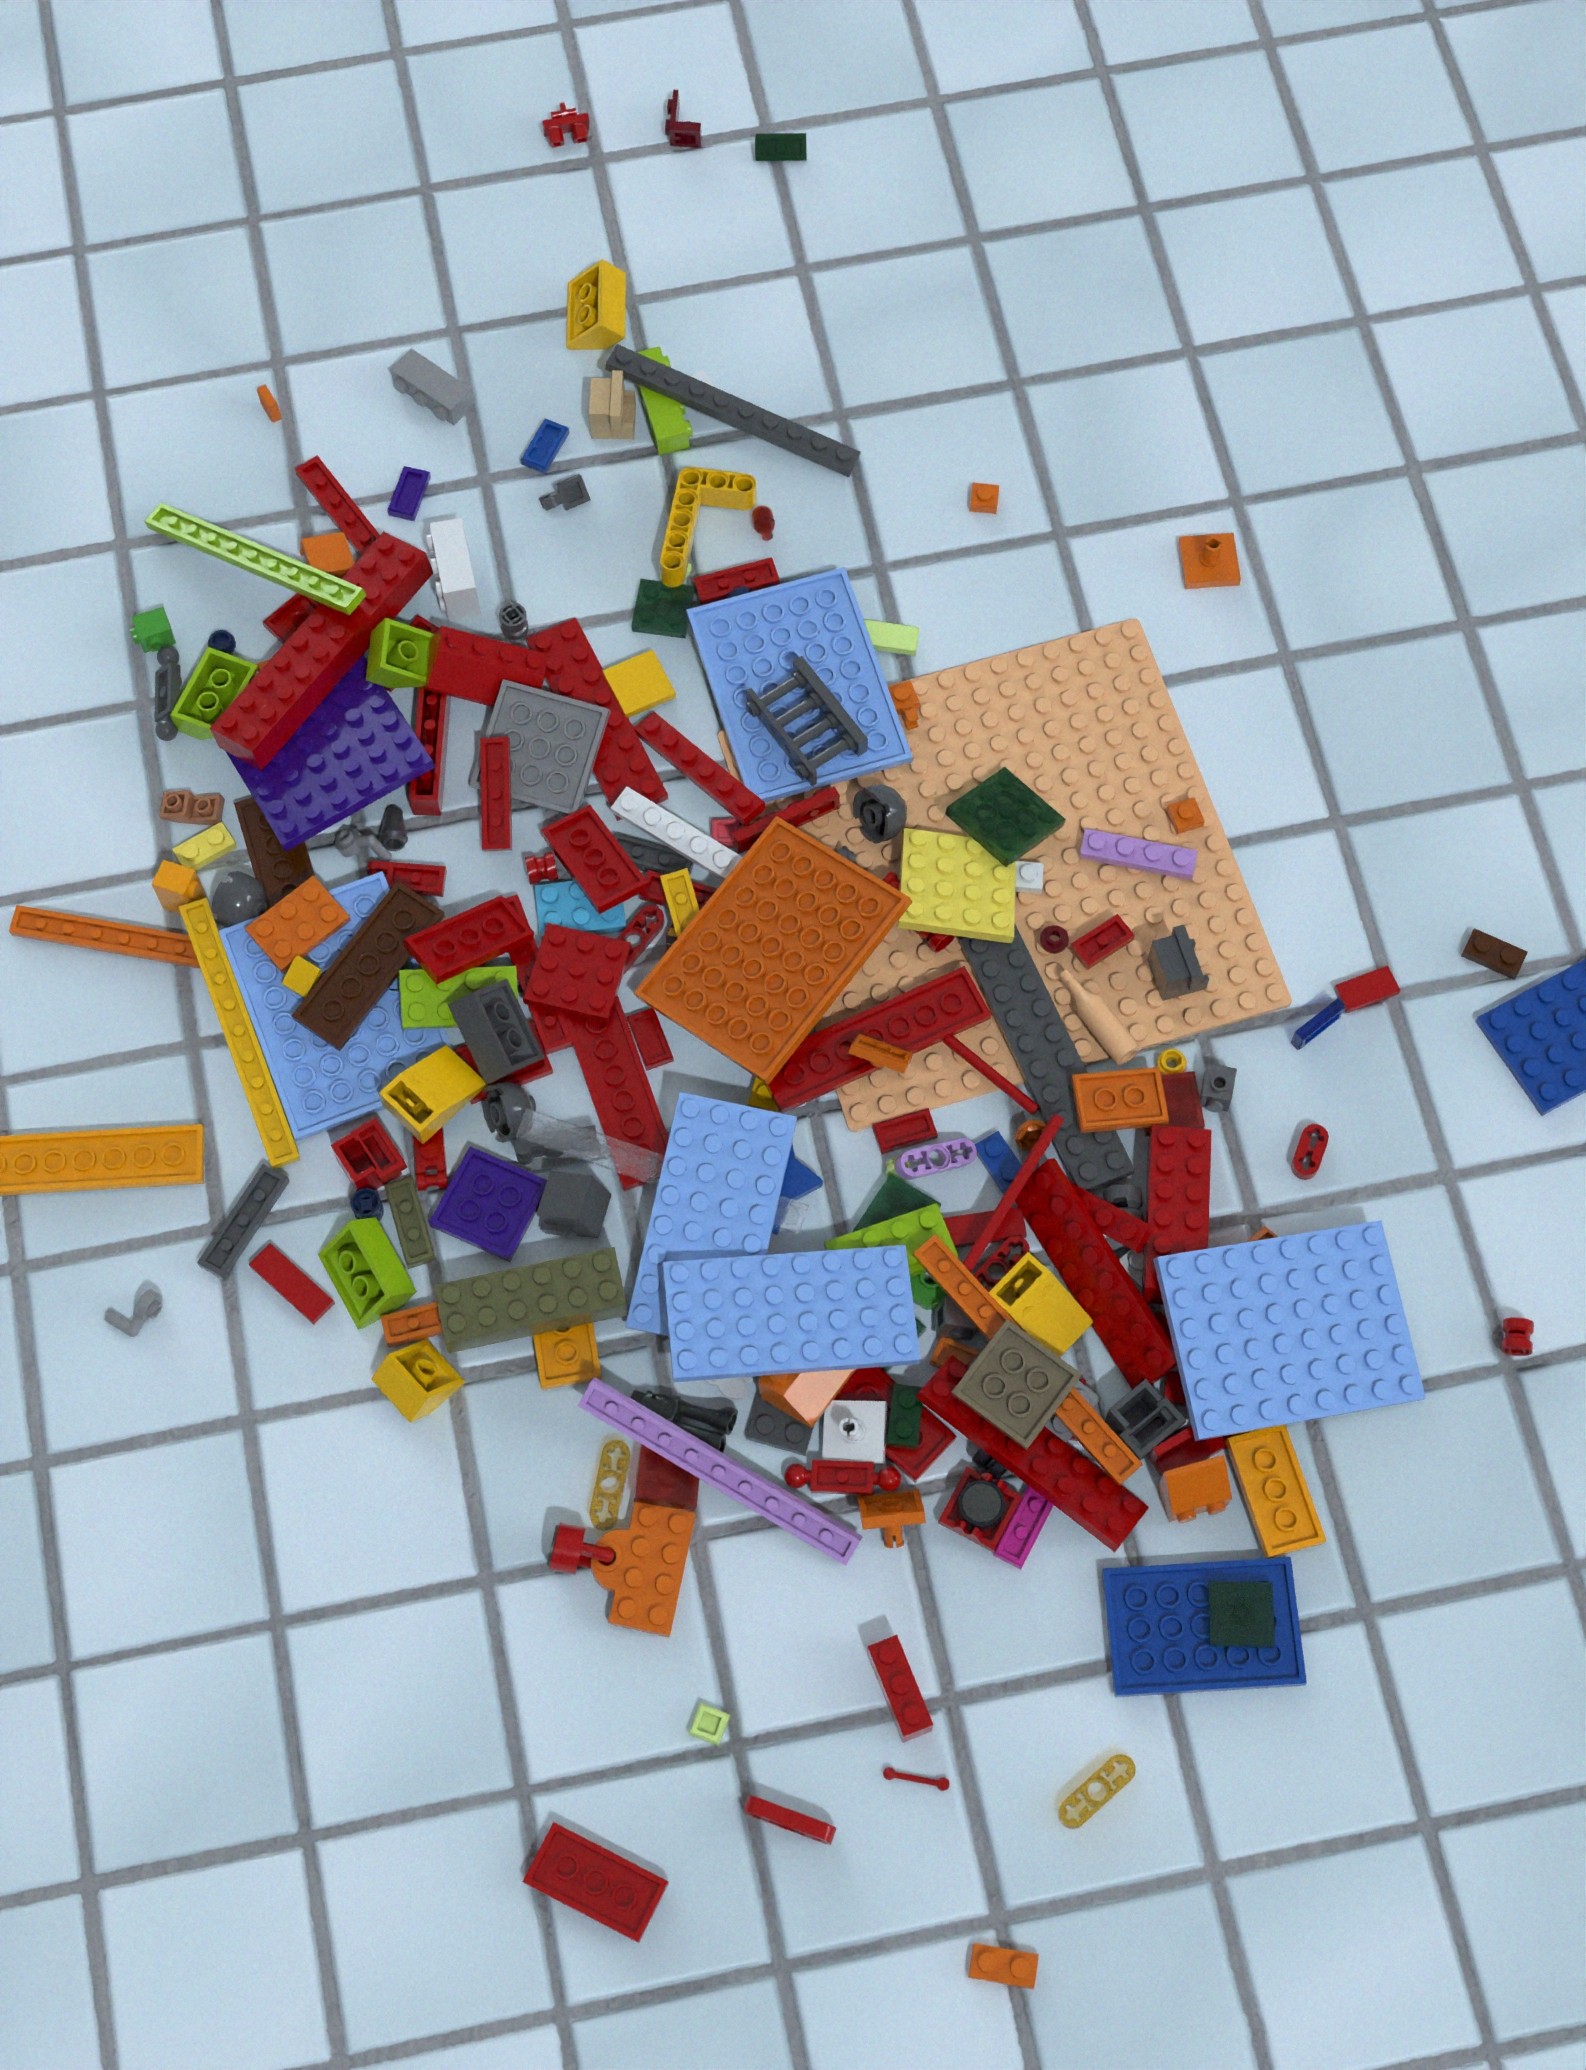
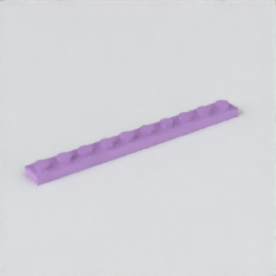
[578,1377,863,1566]

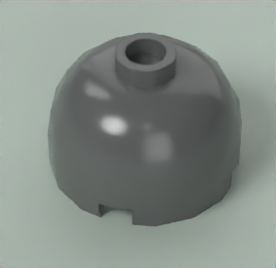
[853,785,907,844]
[212,870,267,927]
[482,1082,536,1143]

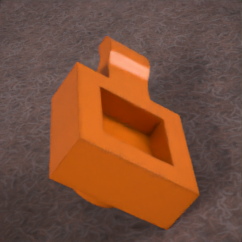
[888,680,920,730]

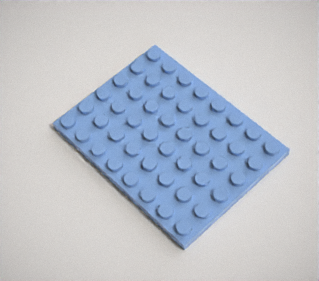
[686,567,913,803]
[218,871,452,1142]
[1153,1220,1426,1441]

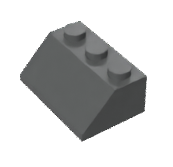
[448,979,545,1085]

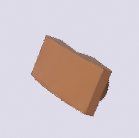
[159,790,225,825]

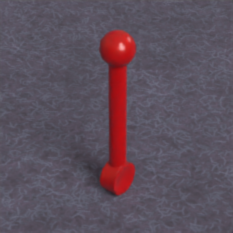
[883,1767,950,1791]

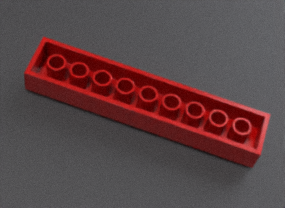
[210,531,433,771]

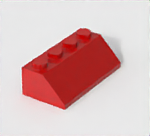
[425,625,546,707]

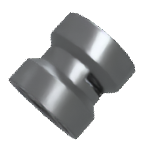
[499,603,529,640]

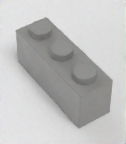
[391,348,475,426]

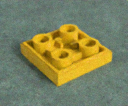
[602,649,676,718]

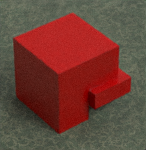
[331,1117,407,1191]

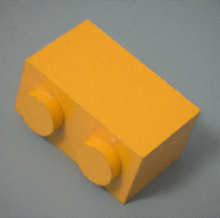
[151,859,207,914]

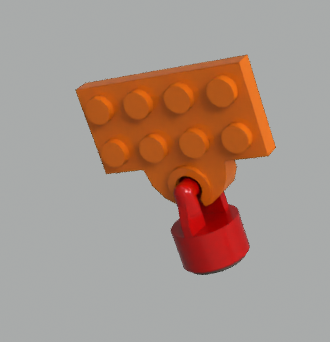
[547,1499,696,1637]

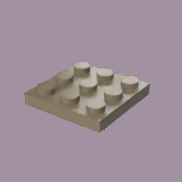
[951,1319,1083,1451]

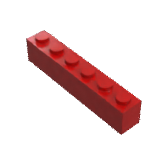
[409,686,451,816]

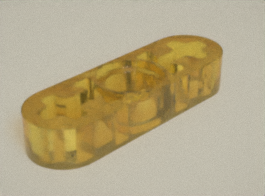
[589,1440,631,1531]
[1058,1754,1136,1829]

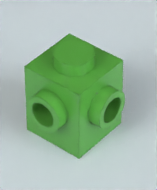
[130,607,176,653]

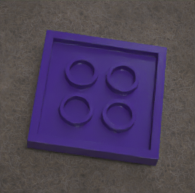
[429,1146,547,1262]

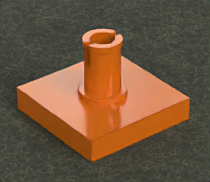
[1178,533,1241,589]
[857,1489,926,1548]

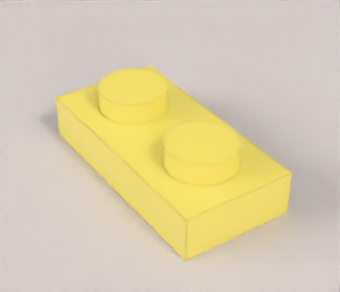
[172,821,237,871]

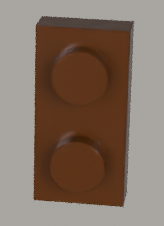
[1461,928,1528,980]

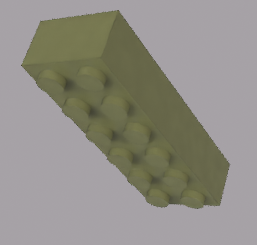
[434,1247,628,1353]

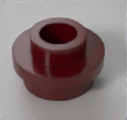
[1040,925,1069,954]

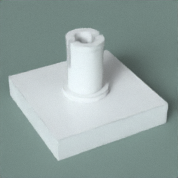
[822,1400,887,1465]

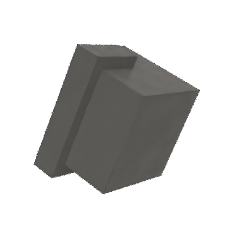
[1147,925,1209,1001]
[536,1171,612,1238]
[1105,1379,1186,1461]

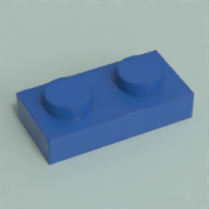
[975,1131,1022,1195]

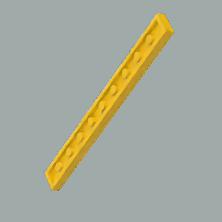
[179,898,301,1169]

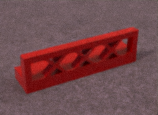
[1149,1426,1256,1477]

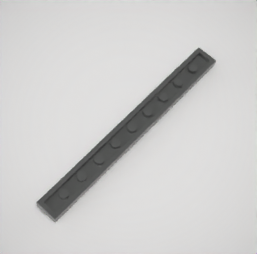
[605,344,861,477]

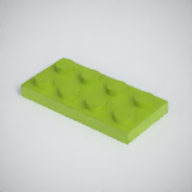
[398,966,518,1030]
[824,1203,959,1277]

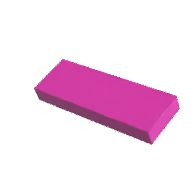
[993,1485,1054,1570]

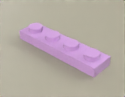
[1079,828,1198,881]

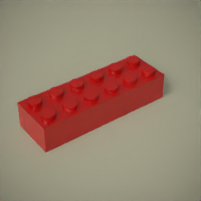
[1142,1124,1212,1304]

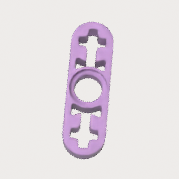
[895,1138,977,1180]

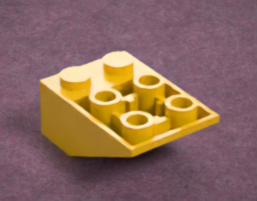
[379,1045,487,1144]
[989,1252,1093,1358]

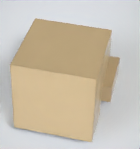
[589,370,636,439]

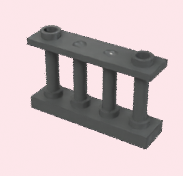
[745,656,868,786]

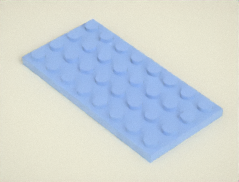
[625,1092,797,1337]
[662,1245,921,1382]

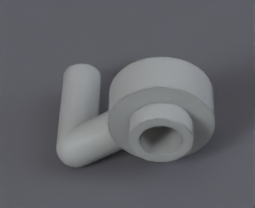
[335,828,392,862]
[104,1289,163,1337]

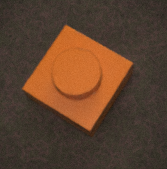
[970,483,1000,514]
[1167,797,1205,834]

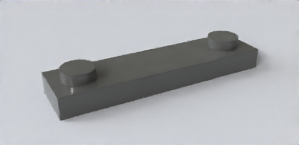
[197,1164,290,1280]

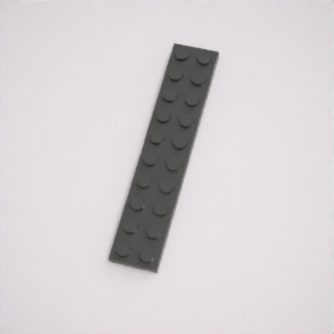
[959,924,1135,1192]

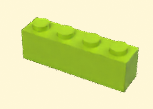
[635,346,693,455]

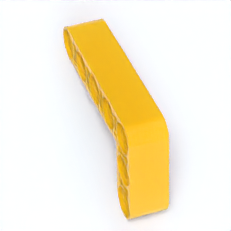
[660,467,756,587]

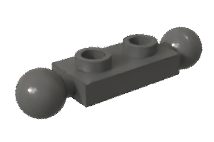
[154,646,182,741]

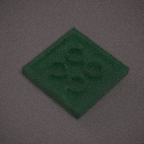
[945,767,1066,867]

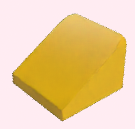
[282,955,323,998]

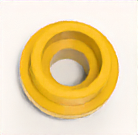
[1157,1049,1187,1078]

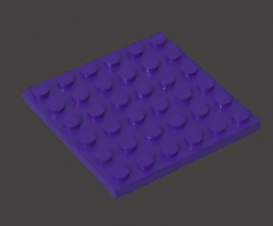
[225,655,435,851]

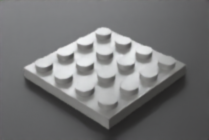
[469,679,611,815]

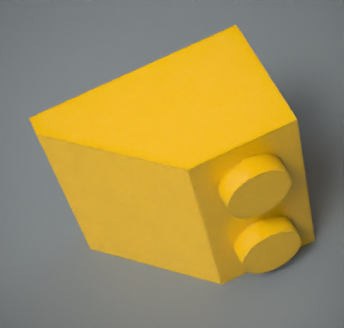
[371,1339,465,1423]

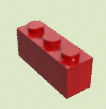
[867,1635,934,1743]

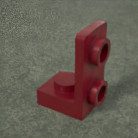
[665,89,702,148]

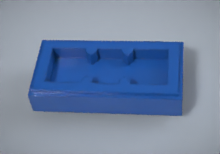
[521,418,570,474]

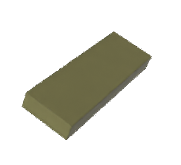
[384,1176,437,1269]

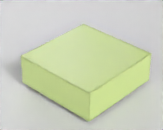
[689,1703,731,1747]

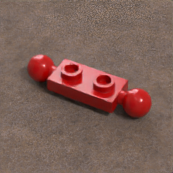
[784,1460,901,1495]

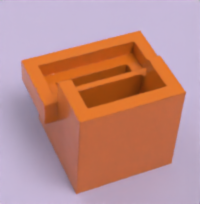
[299,532,355,579]

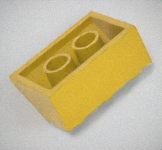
[566,259,626,350]

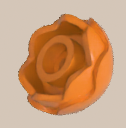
[1015,1120,1050,1152]

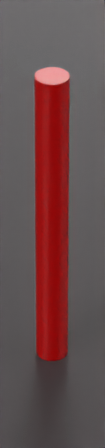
[943,1035,1039,1116]

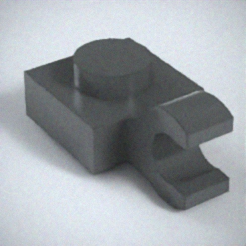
[539,474,591,511]

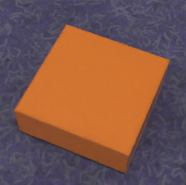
[257,384,282,423]

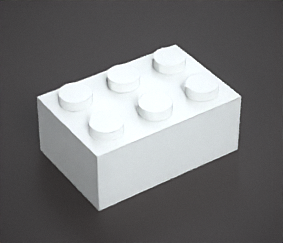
[426,517,481,622]

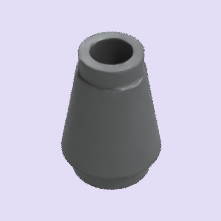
[379,807,408,851]

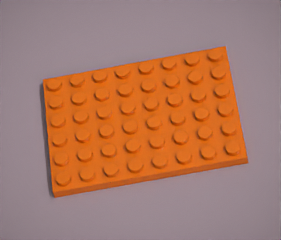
[634,816,912,1085]

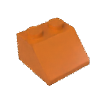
[1157,1455,1232,1524]

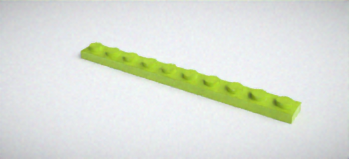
[144,502,366,615]

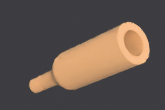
[1059,969,1141,1066]

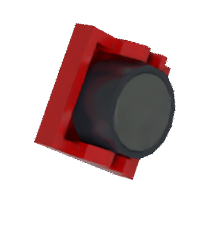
[938,1467,1022,1553]

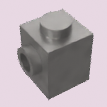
[1198,1063,1237,1113]

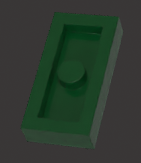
[755,133,807,161]
[887,1383,923,1450]

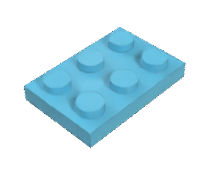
[534,880,626,941]

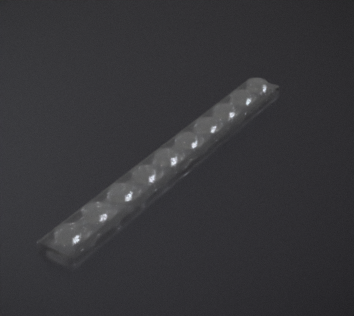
[516,1108,809,1235]

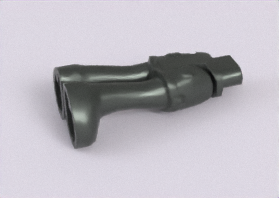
[630,1390,738,1453]

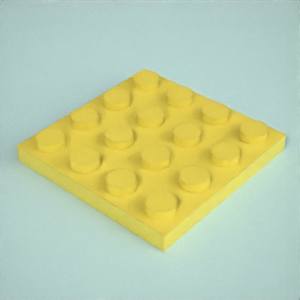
[897,828,1016,944]

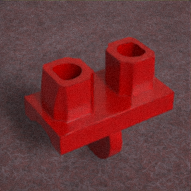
[542,102,589,148]

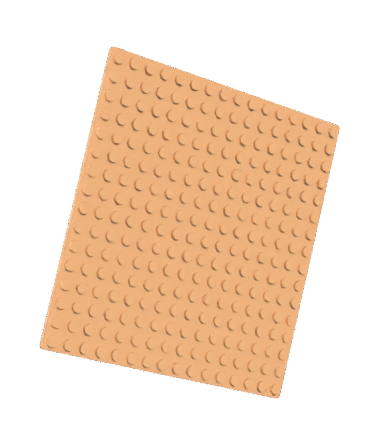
[718,619,1292,1132]

